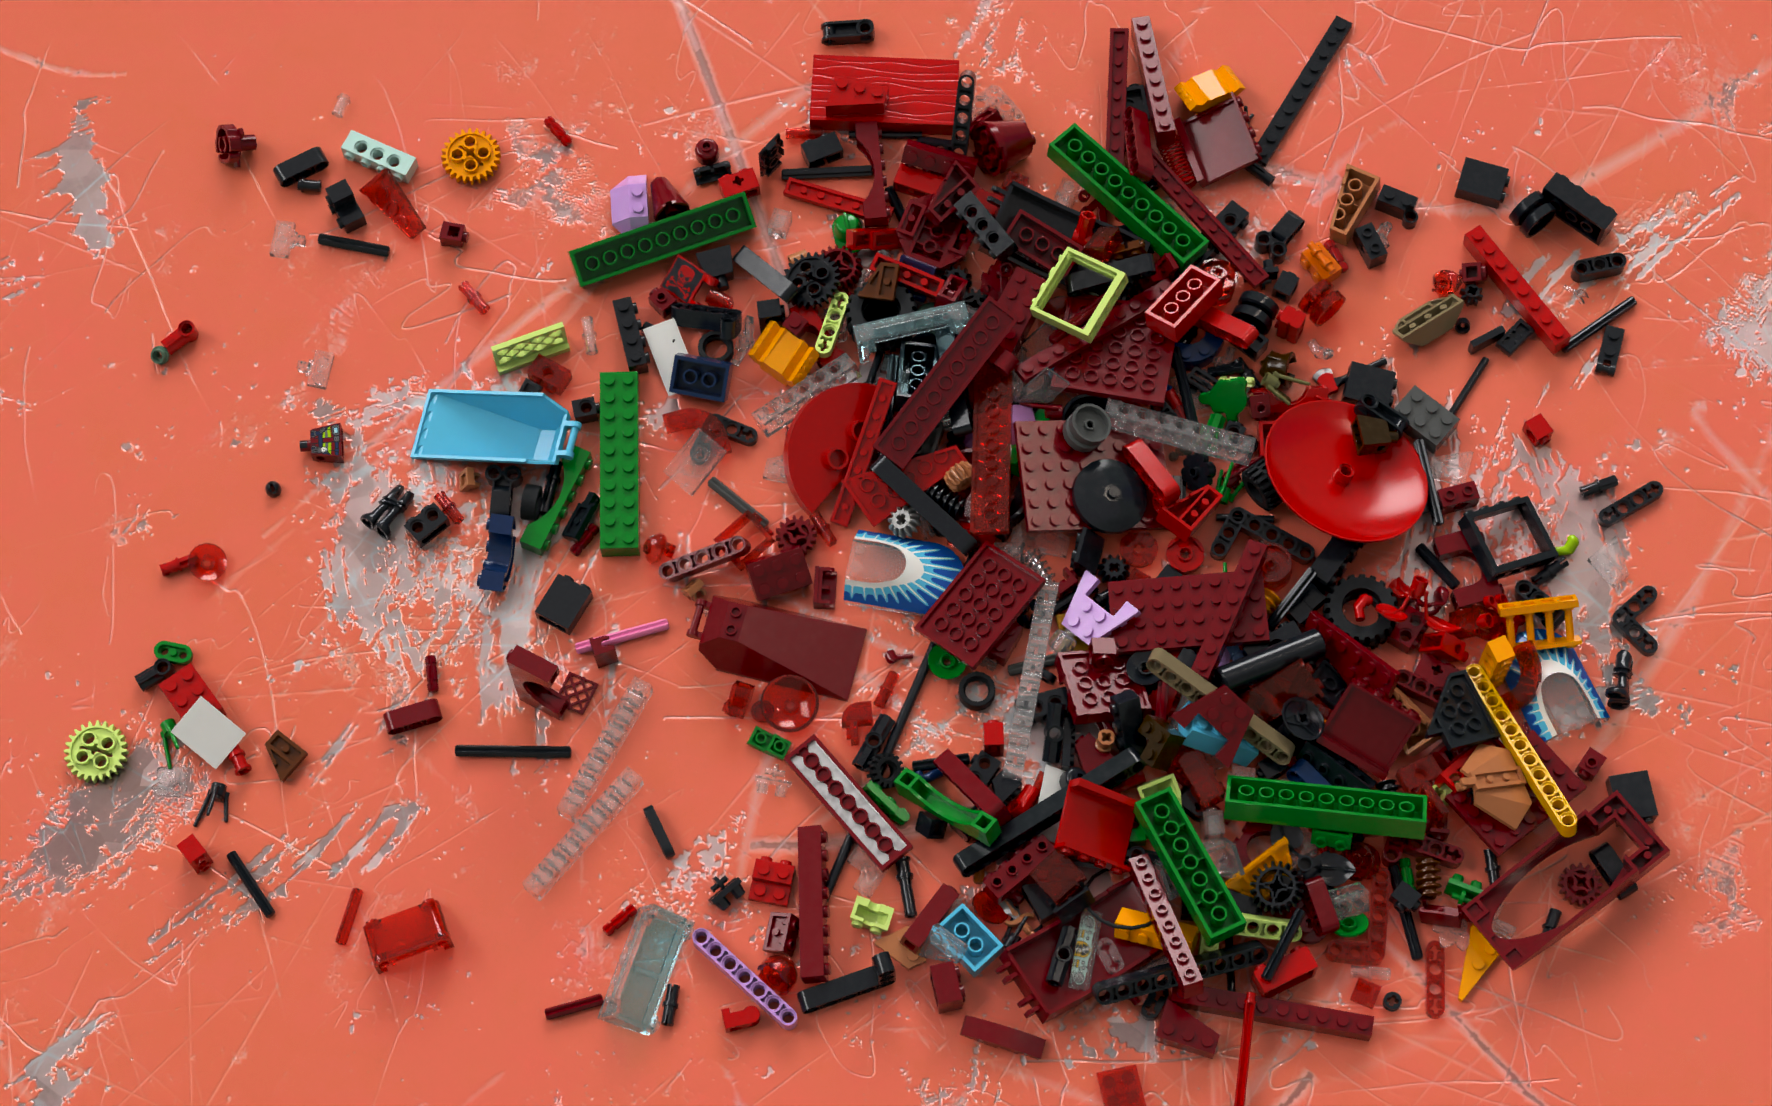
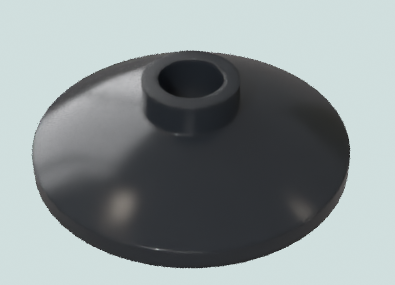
[1126,651,1161,686]

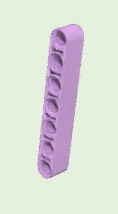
[692,928,798,1030]

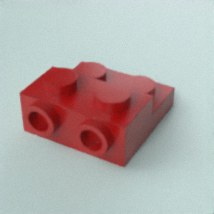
[748,856,795,908]

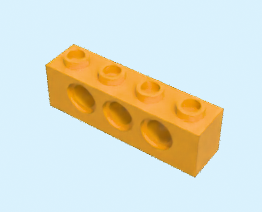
[1478,635,1516,687]

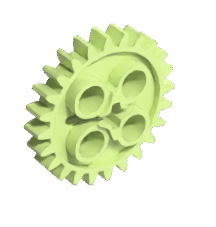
[64,720,129,784]

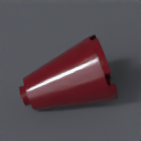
[650,177,690,221]

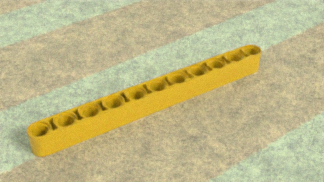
[1466,664,1577,838]

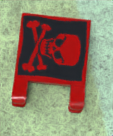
[660,254,719,305]

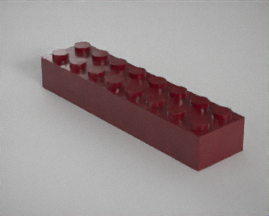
[968,266,1047,415]

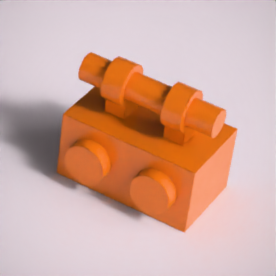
[1300,241,1342,288]

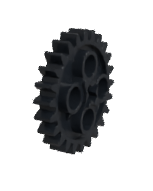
[783,252,842,310]

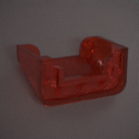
[363,898,454,974]

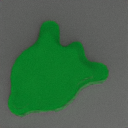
[1198,377,1249,422]

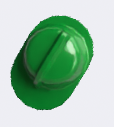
[832,212,862,253]

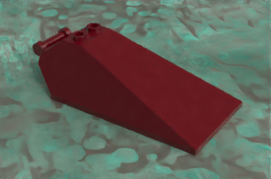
[686,595,867,702]

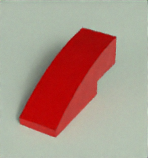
[846,228,901,250]

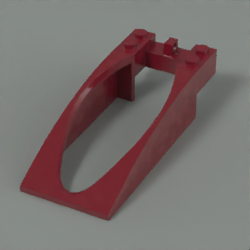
[1461,790,1670,971]

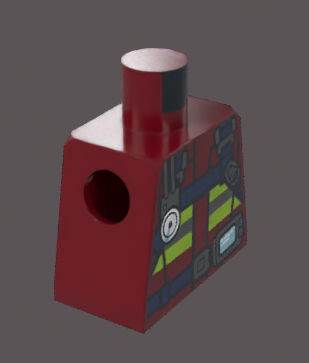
[300,423,344,463]

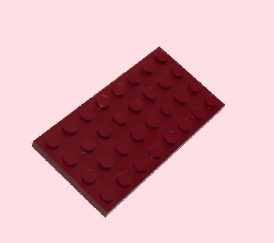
[1108,569,1270,655]

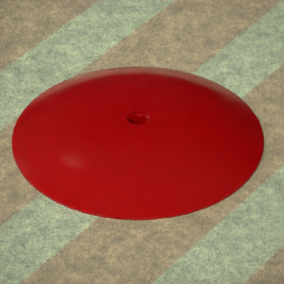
[1264,400,1428,543]

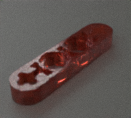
[1425,940,1445,1019]

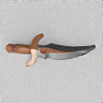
[1000,898,1035,936]

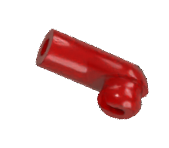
[1353,594,1373,622]

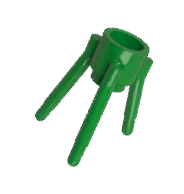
[1216,462,1244,505]
[160,718,180,770]

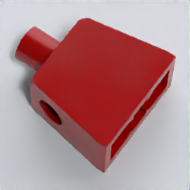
[1418,631,1469,663]

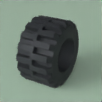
[1241,459,1283,511]

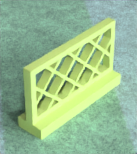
[491,322,571,375]

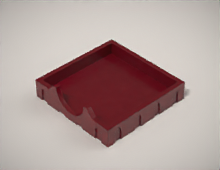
[1054,650,1152,725]

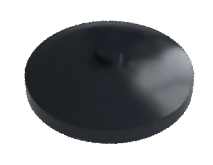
[1072,459,1147,534]

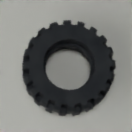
[846,282,918,354]
[1322,574,1399,650]

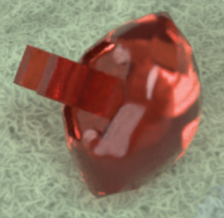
[1432,270,1463,298]
[643,533,676,564]

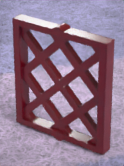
[559,671,598,715]

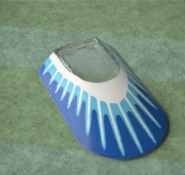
[844,530,964,616]
[1504,629,1610,743]

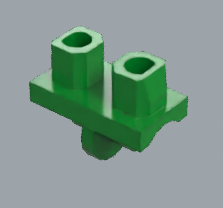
[1444,873,1483,904]

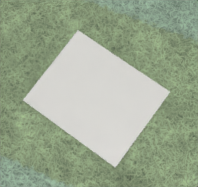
[171,696,246,769]

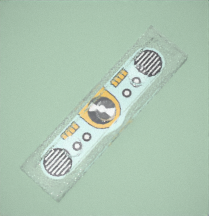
[1068,909,1103,991]

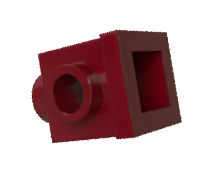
[439,221,469,248]
[648,286,677,318]

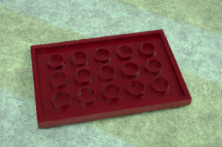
[914,540,1047,671]
[1444,730,1587,857]

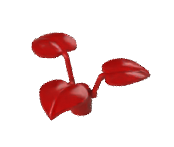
[1375,575,1461,633]

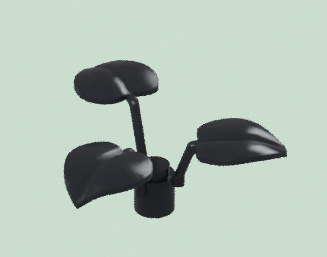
[1270,824,1356,910]

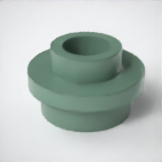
[151,346,169,364]

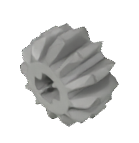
[888,505,921,539]

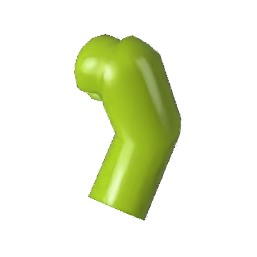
[1555,535,1579,556]

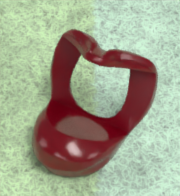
[1415,586,1449,616]

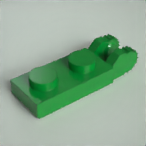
[862,780,910,826]

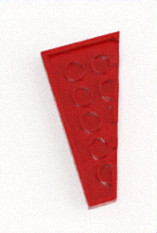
[840,445,967,527]

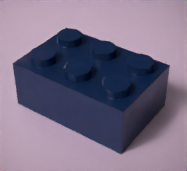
[669,353,734,402]

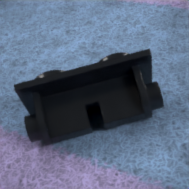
[693,161,732,186]

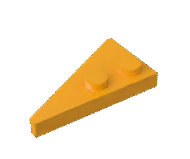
[1458,925,1499,1002]

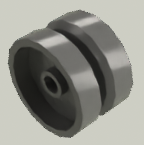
[1062,403,1112,453]

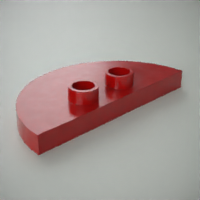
[783,383,899,515]

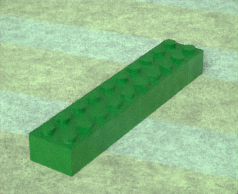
[1047,123,1209,274]
[568,192,757,287]
[600,371,640,557]
[1224,775,1427,840]

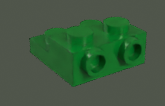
[1311,829,1353,851]

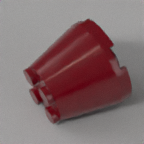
[971,120,1036,177]

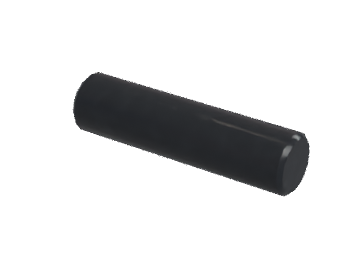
[1215,628,1326,693]

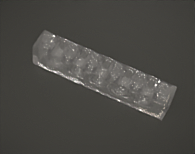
[751,352,862,438]

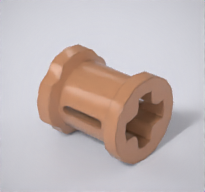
[1095,729,1115,753]

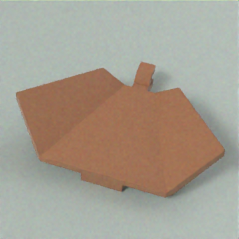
[1454,744,1532,831]

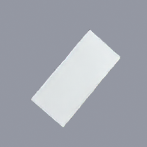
[643,318,688,396]
[1037,764,1065,843]

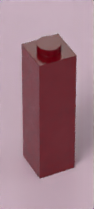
[900,883,960,954]

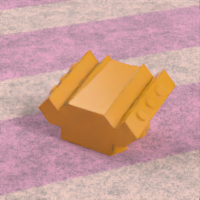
[1174,65,1246,114]
[748,320,820,389]

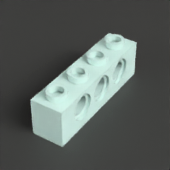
[341,130,418,184]

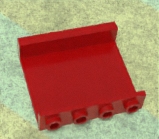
[1054,778,1138,875]

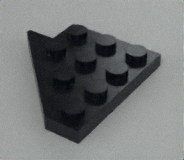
[1425,669,1501,752]

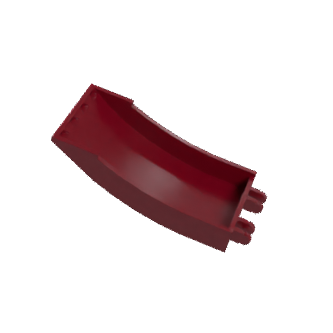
[995,876,1163,1024]

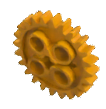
[441,128,501,185]

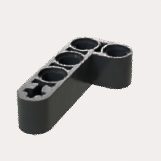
[671,302,742,340]

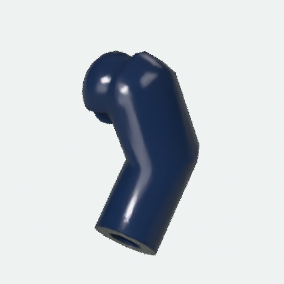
[915,768,943,782]

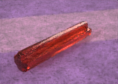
[335,888,363,945]

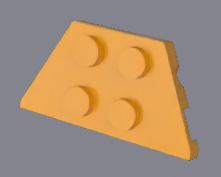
[1225,836,1292,901]

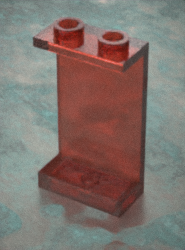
[1241,658,1325,725]

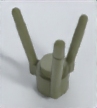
[1261,371,1310,406]

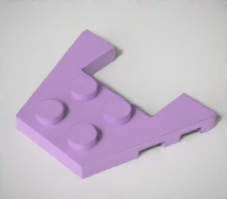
[1061,570,1141,646]

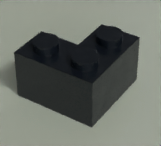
[325,179,367,234]

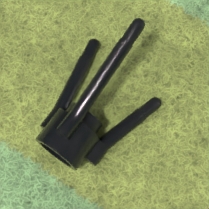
[193,782,230,827]
[1002,905,1043,948]

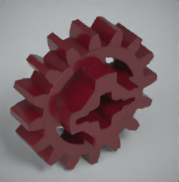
[775,515,817,555]
[1558,863,1602,907]

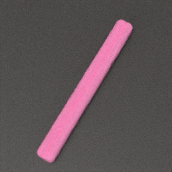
[575,619,669,654]

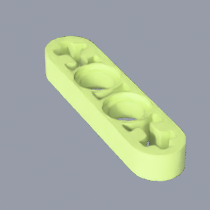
[815,292,849,358]

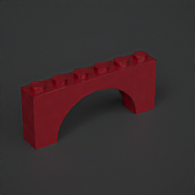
[506,645,569,720]

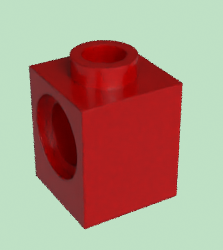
[1522,413,1554,447]

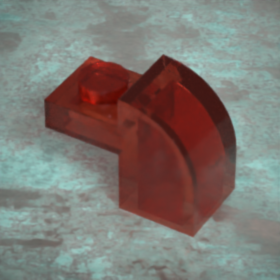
[722,680,755,719]
[842,701,873,746]

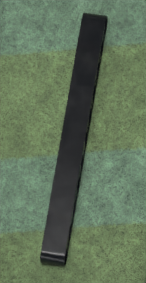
[953,747,1146,877]

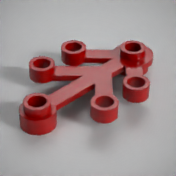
[1476,593,1525,640]

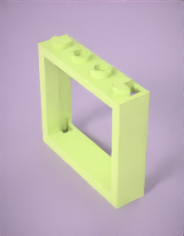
[1029,246,1129,343]

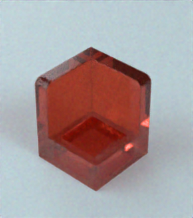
[1350,977,1382,1009]

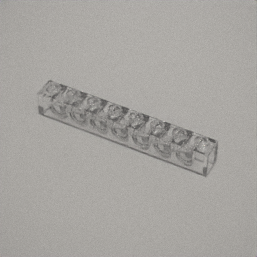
[1105,398,1256,467]
[557,676,653,824]
[522,766,644,901]

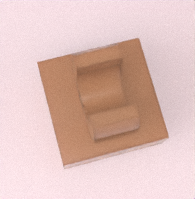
[459,467,481,492]
[681,578,707,602]

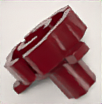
[215,124,257,168]

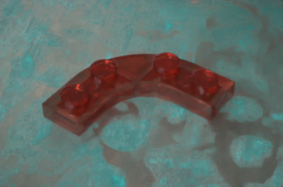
[662,408,732,458]
[1500,640,1542,713]

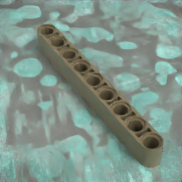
[1146,648,1295,765]

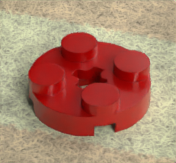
[1166,537,1204,575]

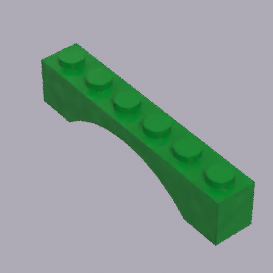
[520,446,593,556]
[894,768,1002,847]

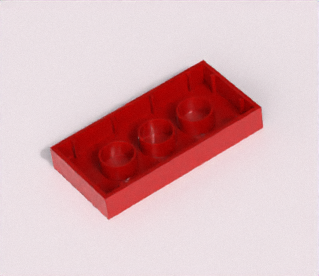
[809,55,959,135]

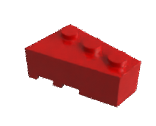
[826,75,889,116]
[1155,484,1223,543]

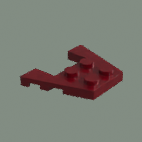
[1171,684,1254,768]

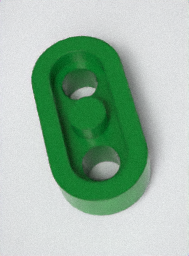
[154,641,193,665]

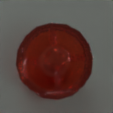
[1341,842,1381,881]
[757,955,798,996]

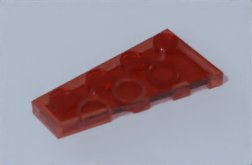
[359,168,426,239]

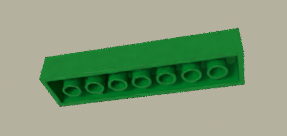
[1133,786,1247,947]

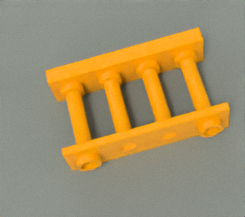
[1497,594,1582,655]

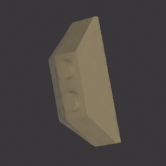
[1392,294,1465,346]

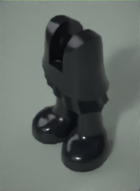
[360,484,414,540]
[1605,650,1633,710]

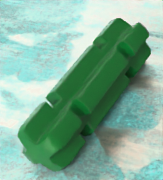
[1399,858,1416,890]

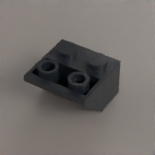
[1070,527,1105,577]

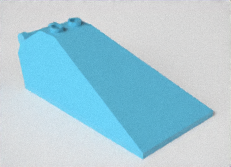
[410,389,582,465]

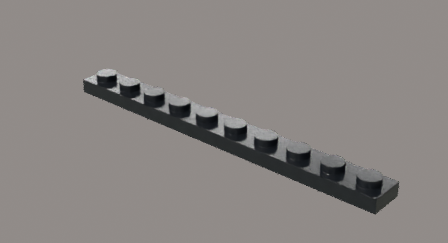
[1257,15,1353,167]

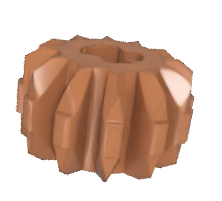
[944,461,977,493]

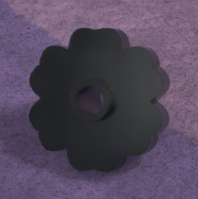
[1181,452,1216,491]

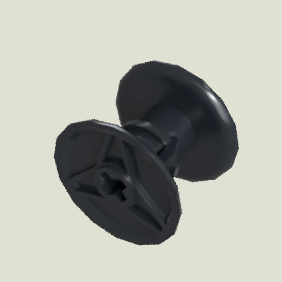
[1265,696,1325,757]

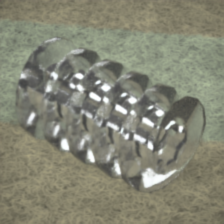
[1019,548,1055,591]

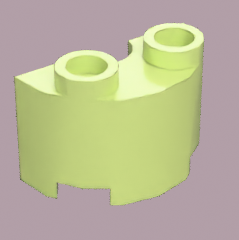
[850,895,895,935]

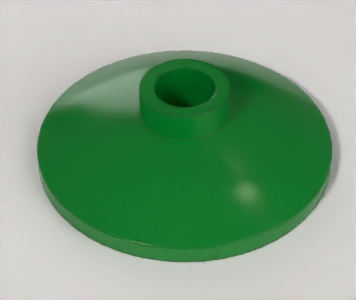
[928,645,966,680]
[1333,909,1369,937]

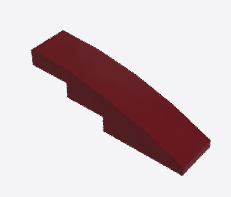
[960,1015,1046,1060]

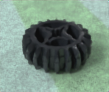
[1250,861,1304,915]

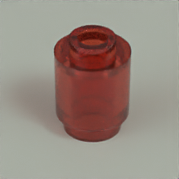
[705,289,734,309]

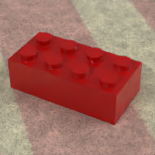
[1145,264,1223,343]

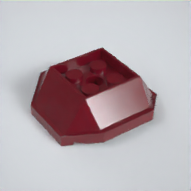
[896,194,975,271]

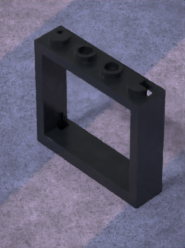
[1458,496,1559,582]

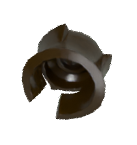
[1259,350,1297,389]

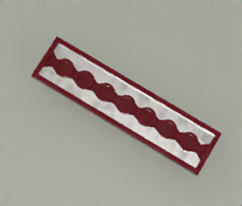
[784,734,913,873]

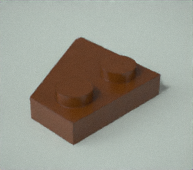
[858,262,900,302]
[265,729,308,783]

